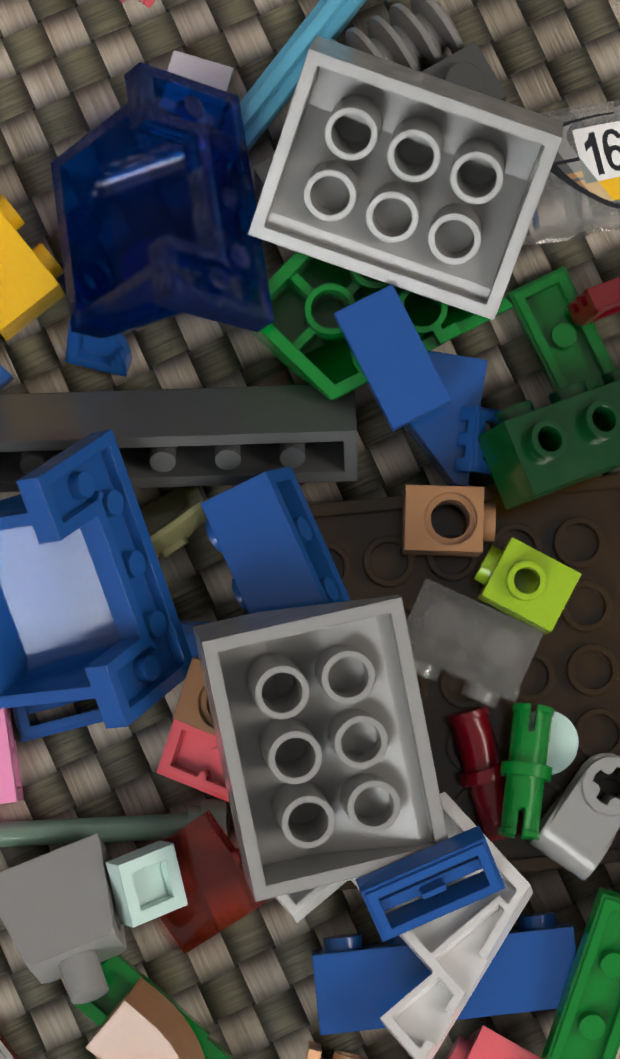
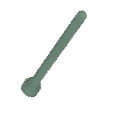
[0,798,231,851]

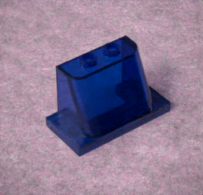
[50,62,274,339]

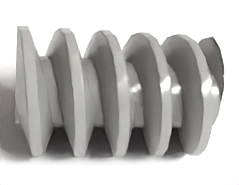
[330,0,464,72]

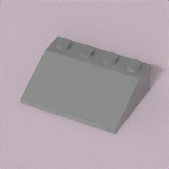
[248,35,563,320]
[193,595,448,902]

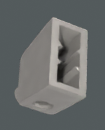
[0,833,127,1004]

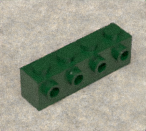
[477,368,620,510]

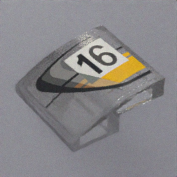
[525,100,620,245]

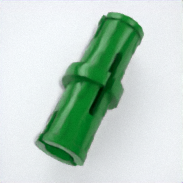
[497,703,555,840]

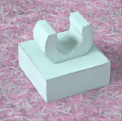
[106,840,188,928]

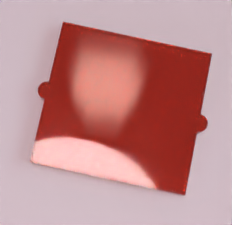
[160,810,269,954]

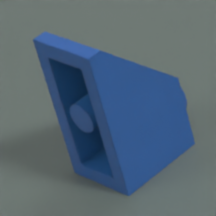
[405,351,488,486]

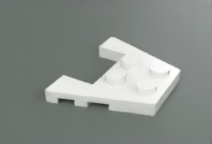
[275,792,533,1059]

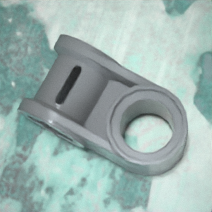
[529,753,620,880]

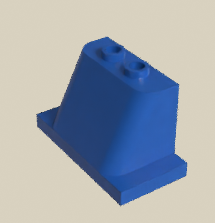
[0,429,192,729]

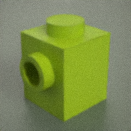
[474,537,582,634]

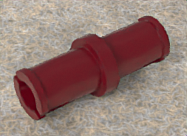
[447,706,522,842]

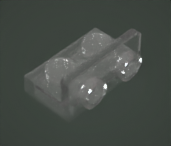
[406,578,544,709]

